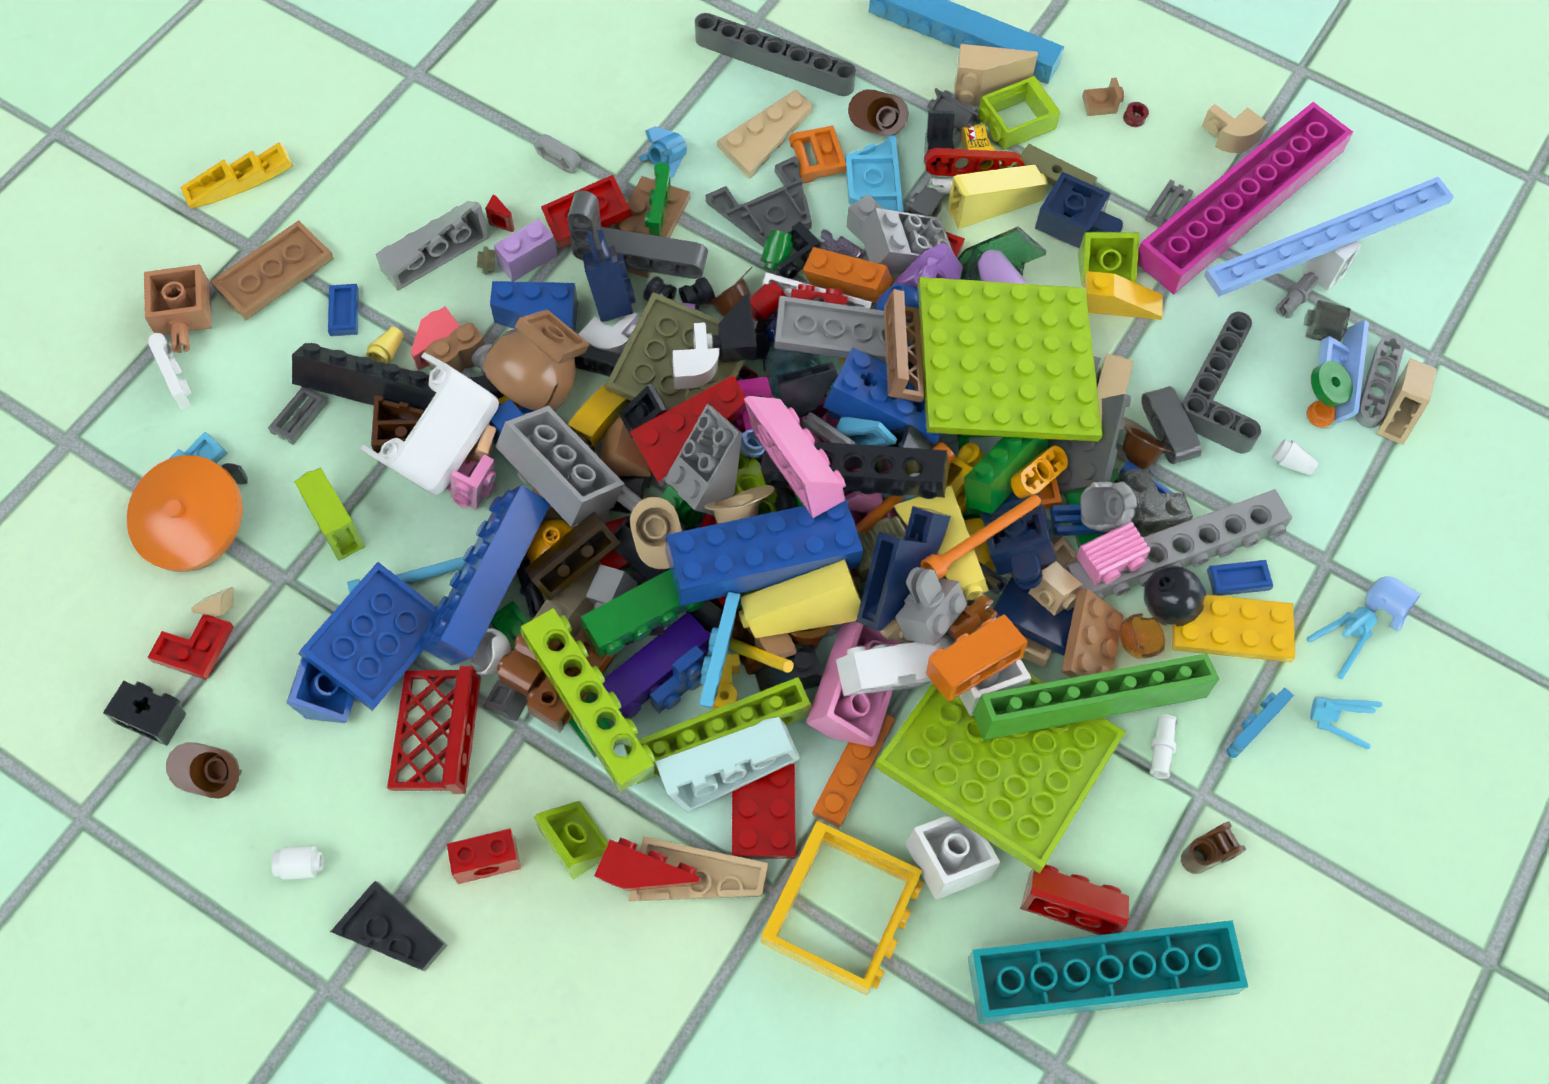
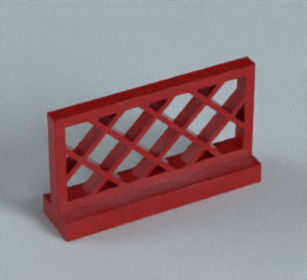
[387,666,481,794]

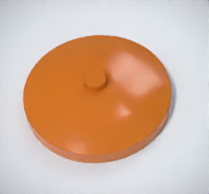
[126,455,243,572]

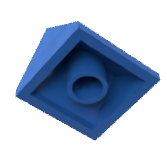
[286,657,354,723]

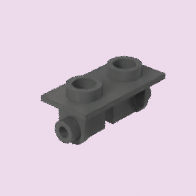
[927,88,981,130]

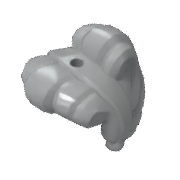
[1080,482,1137,532]

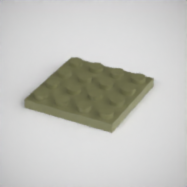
[605,292,756,410]

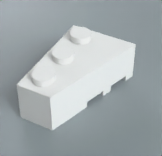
[836,637,948,696]

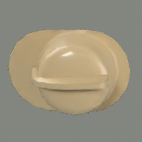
[704,485,775,524]
[630,497,682,569]

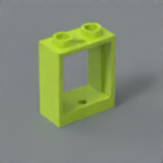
[978,76,1061,150]
[294,467,365,561]

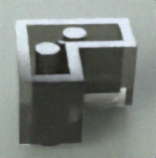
[1113,468,1193,537]

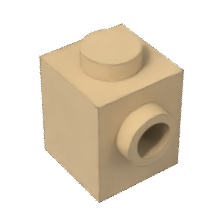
[1029,561,1083,616]

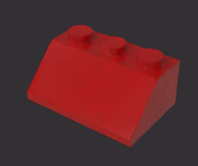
[1020,864,1129,935]

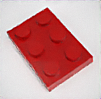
[541,174,633,249]
[732,764,796,859]

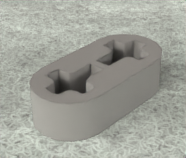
[534,134,581,173]

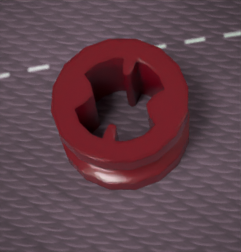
[1123,102,1149,127]

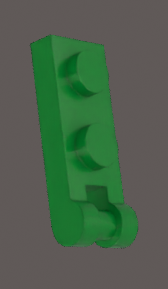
[645,162,671,236]

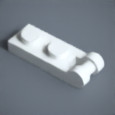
[148,333,192,411]

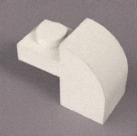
[578,312,638,354]
[672,323,719,389]

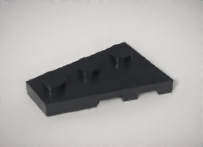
[330,881,447,971]

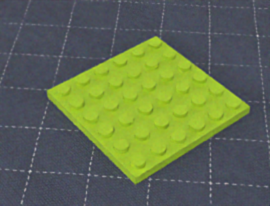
[917,277,1103,442]
[874,672,1126,874]

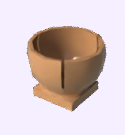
[483,309,590,412]

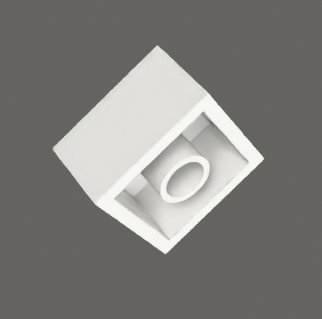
[906,815,1000,900]

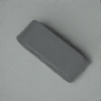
[1141,386,1201,464]

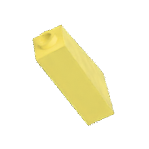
[947,165,1047,229]
[894,485,989,600]
[739,559,861,638]

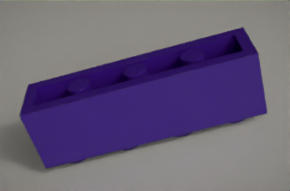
[596,612,711,719]

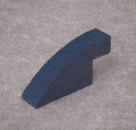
[856,506,951,631]

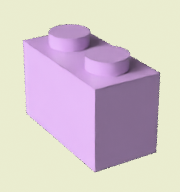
[494,219,557,282]

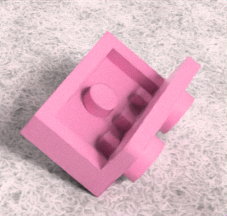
[450,455,496,510]

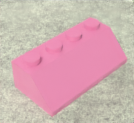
[744,396,846,518]
[806,621,901,747]

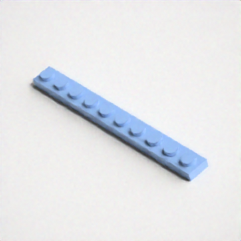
[1204,177,1454,297]

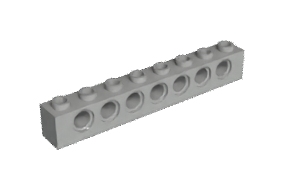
[1066,489,1292,600]

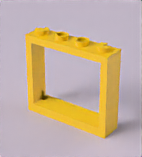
[761,820,924,995]

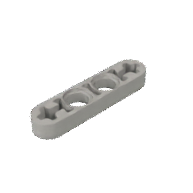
[1356,334,1405,428]

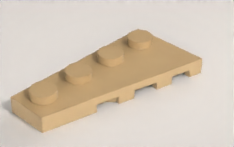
[628,837,769,901]

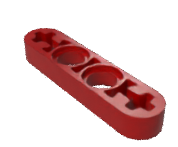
[924,148,1025,176]

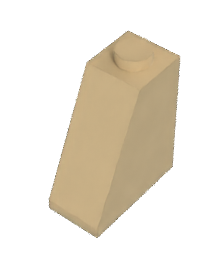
[1377,358,1437,445]

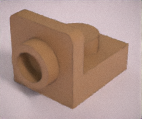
[1082,78,1124,116]

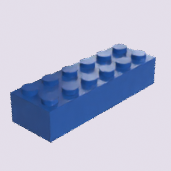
[421,484,550,666]
[665,497,863,606]

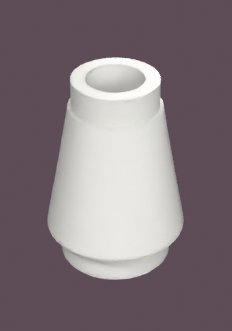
[1272,439,1318,476]

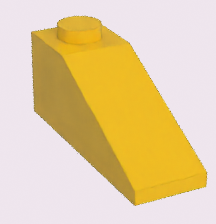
[1082,271,1163,320]

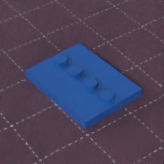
[298,562,439,711]

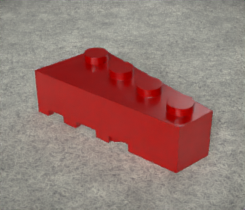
[630,375,747,488]

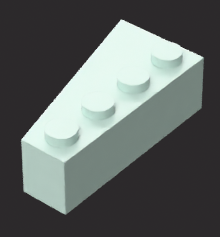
[655,717,800,813]

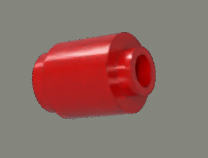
[750,281,787,322]

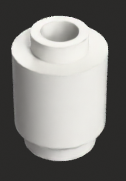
[272,845,323,880]

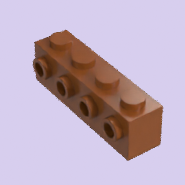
[527,606,625,733]

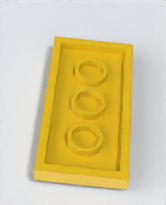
[1172,594,1295,663]

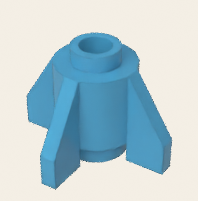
[639,126,687,178]

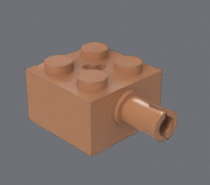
[144,264,212,353]

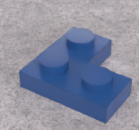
[650,645,705,714]

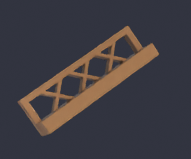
[884,289,924,402]

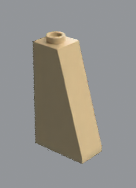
[1097,353,1134,427]

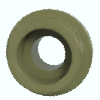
[477,246,495,274]

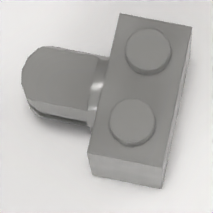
[895,567,968,646]

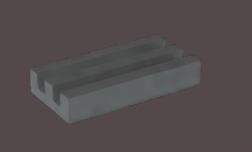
[1145,179,1193,227]
[268,387,328,445]

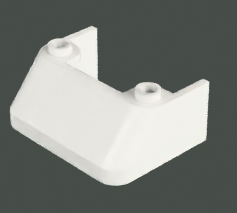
[360,352,499,495]

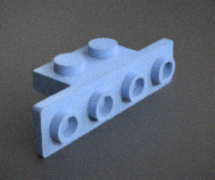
[1318,320,1369,422]

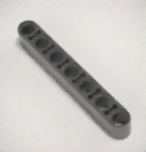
[694,13,856,96]

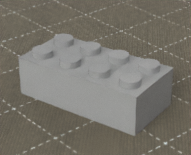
[495,406,624,527]

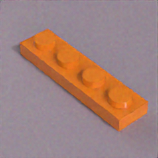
[812,714,895,828]

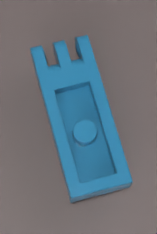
[1227,687,1294,758]

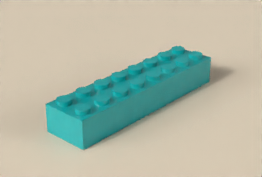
[968,920,1248,1025]

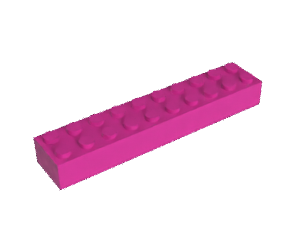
[1137,102,1353,295]

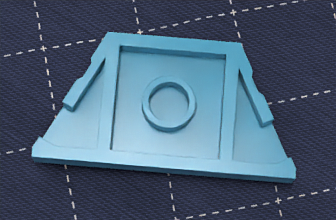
[845,135,903,212]
[699,592,740,708]

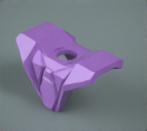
[894,243,963,288]

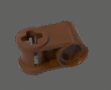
[1181,821,1247,874]

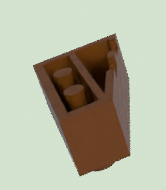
[371,395,426,462]

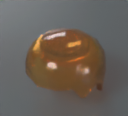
[1119,613,1165,659]

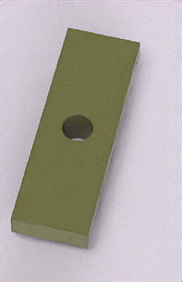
[1016,144,1098,186]

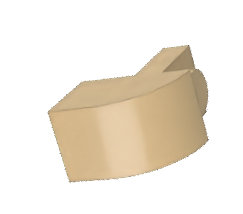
[1202,104,1268,153]

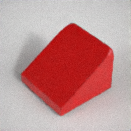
[485,195,515,232]

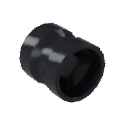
[678,277,715,310]

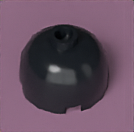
[1144,566,1206,626]

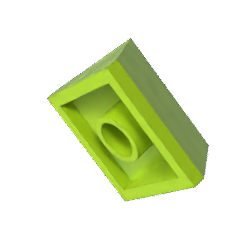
[1078,232,1140,286]
[534,801,608,880]

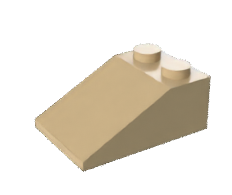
[953,44,1038,105]

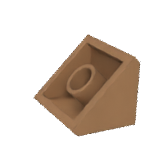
[598,417,652,476]

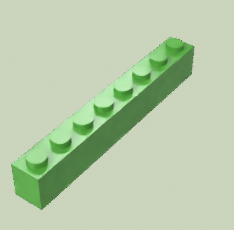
[973,653,1219,740]

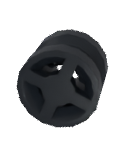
[643,276,677,302]

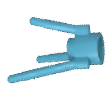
[1307,606,1377,679]
[1310,696,1382,749]

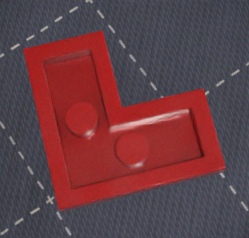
[147,614,234,680]

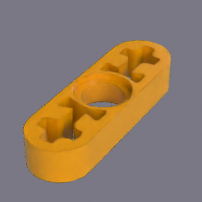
[1011,445,1068,499]

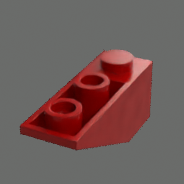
[594,837,702,891]

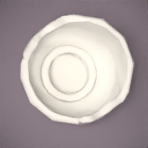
[470,628,511,675]

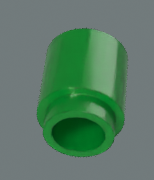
[760,230,793,271]

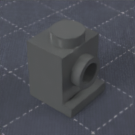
[903,185,944,217]

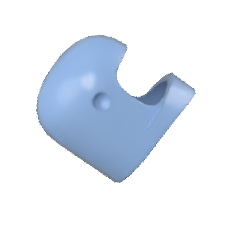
[1365,576,1421,632]

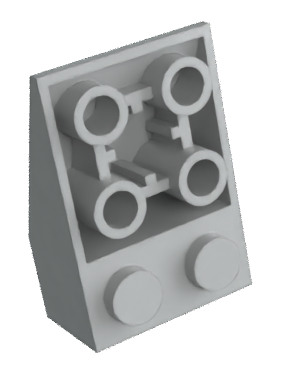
[859,208,953,275]
[664,404,742,516]

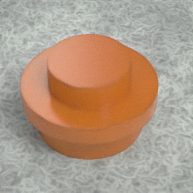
[1306,401,1336,428]

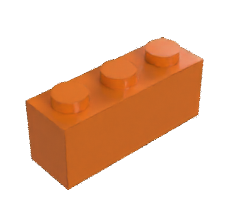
[803,247,894,303]
[926,614,1028,702]

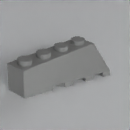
[375,201,489,291]

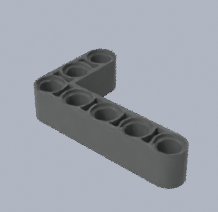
[567,191,708,279]
[1182,312,1261,454]

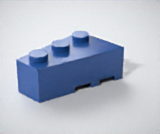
[490,281,578,332]

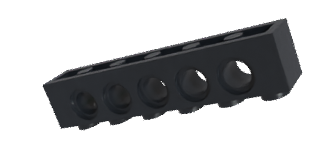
[761,442,949,499]

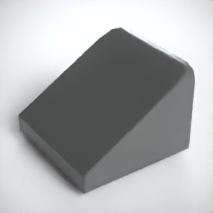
[483,680,528,721]

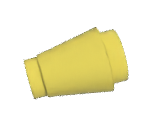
[366,327,404,364]

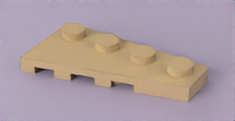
[717,90,812,179]

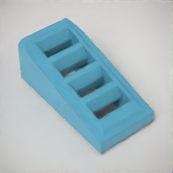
[836,417,897,446]

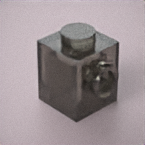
[1303,300,1351,342]

